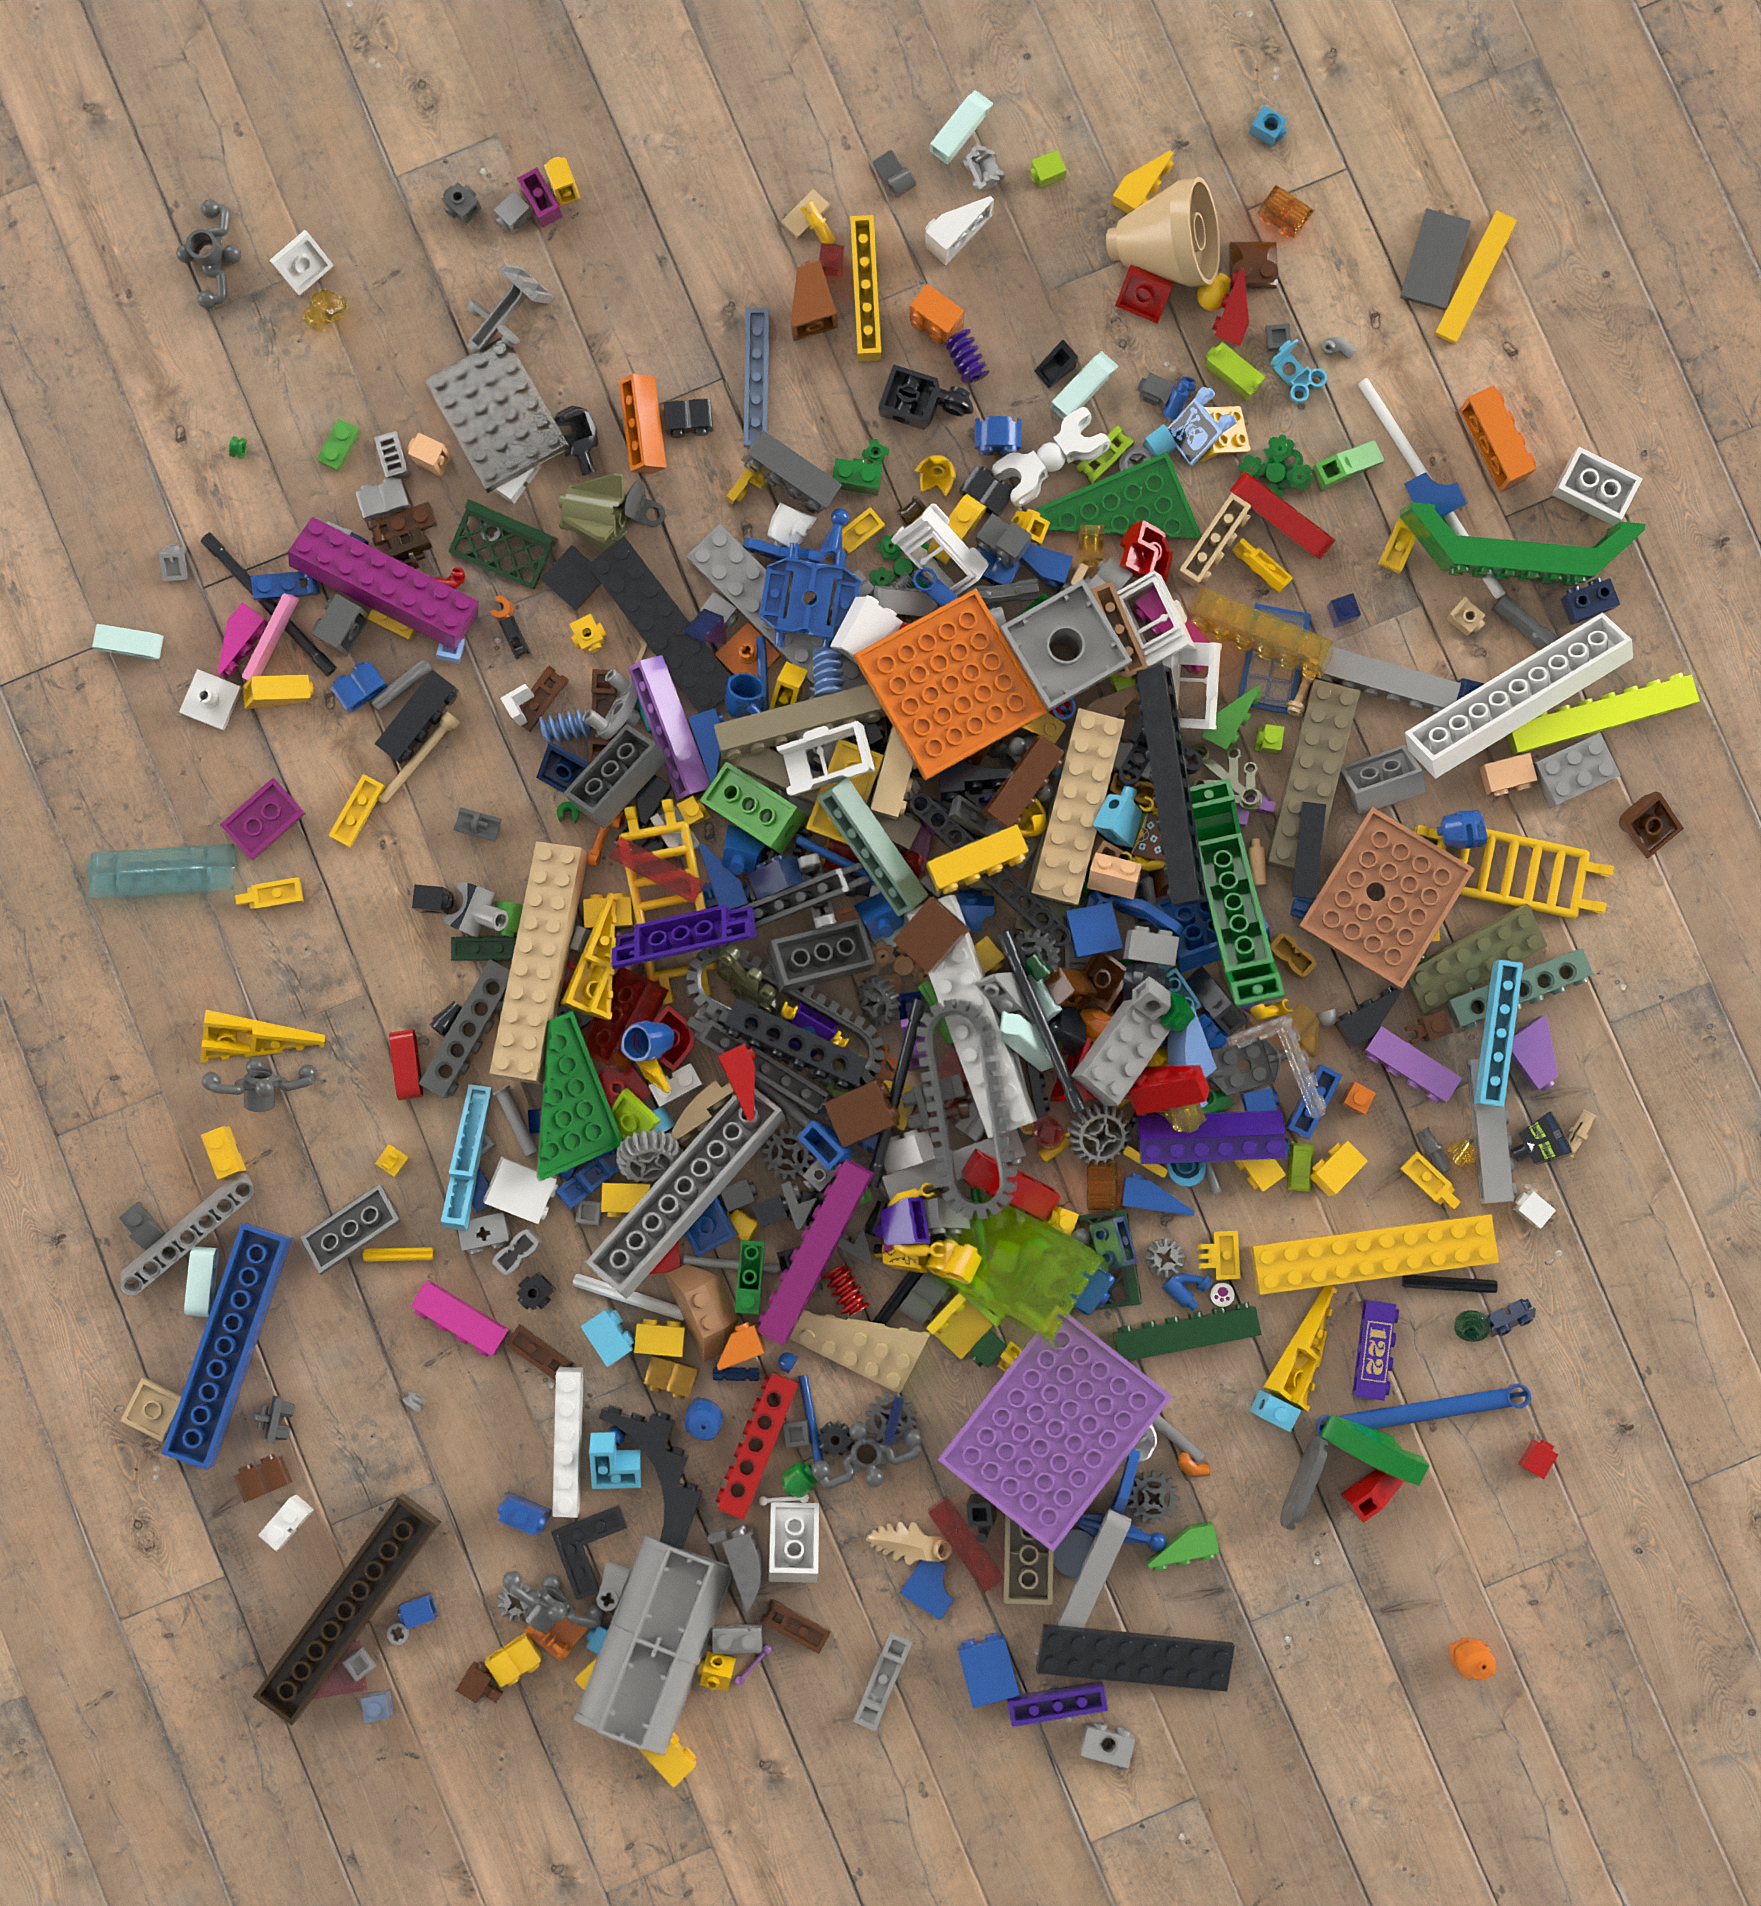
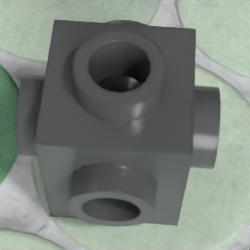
[442,182,482,225]

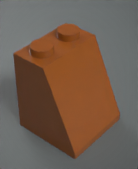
[790,260,838,341]

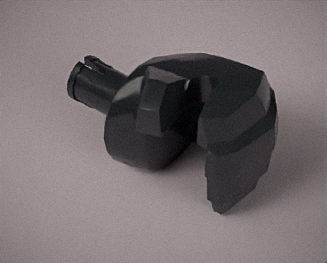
[554,406,598,476]
[1123,961,1170,1001]

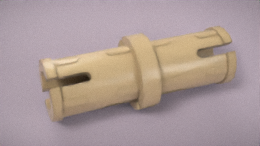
[1567,1109,1597,1158]

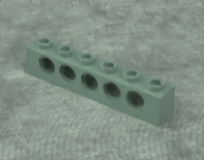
[1446,948,1593,1030]

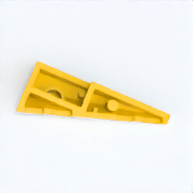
[560,893,618,1020]
[200,1010,325,1063]
[1263,1285,1337,1412]

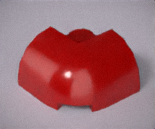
[1120,520,1173,582]
[654,1005,695,1072]

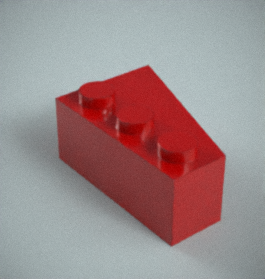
[1128,1065,1210,1115]

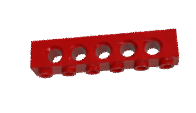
[715,1372,799,1520]

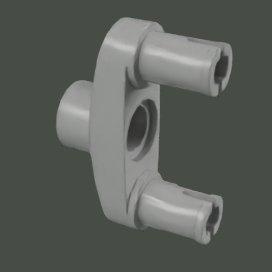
[582,669,641,739]

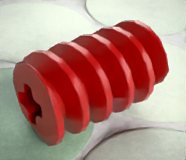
[822,1262,870,1316]

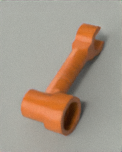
[586,810,626,867]

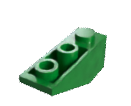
[735,1240,765,1315]

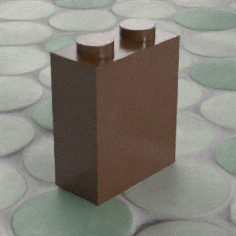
[893,897,970,973]
[824,1080,900,1148]

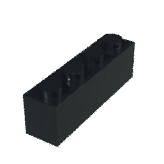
[374,670,459,764]

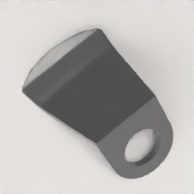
[624,480,665,527]

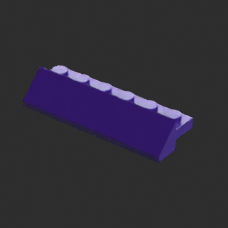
[611,905,758,969]
[1137,1110,1286,1164]

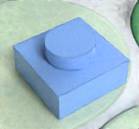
[436,639,465,664]

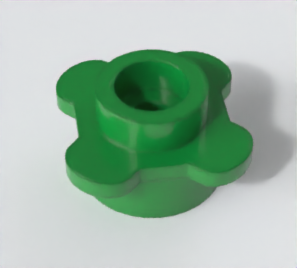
[862,439,890,466]

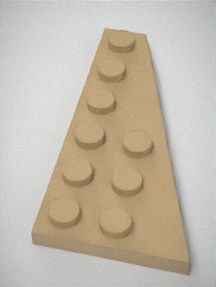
[789,1310,931,1394]

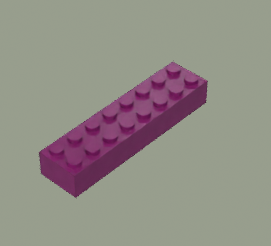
[288,517,478,651]

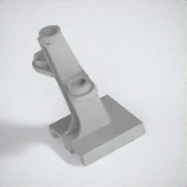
[467,263,555,354]

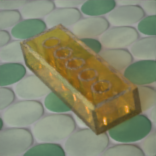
[1189,586,1333,679]

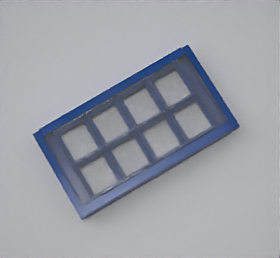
[1237,604,1311,715]

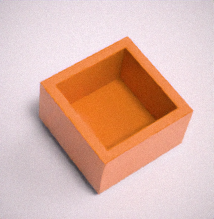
[910,284,965,345]

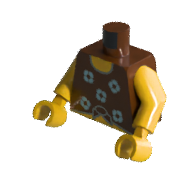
[1119,796,1166,871]

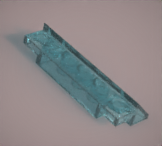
[86,844,235,899]

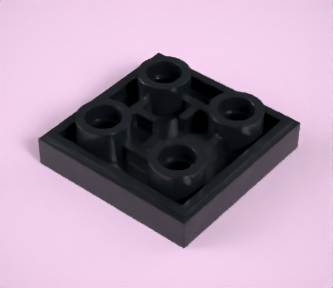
[541,545,601,611]

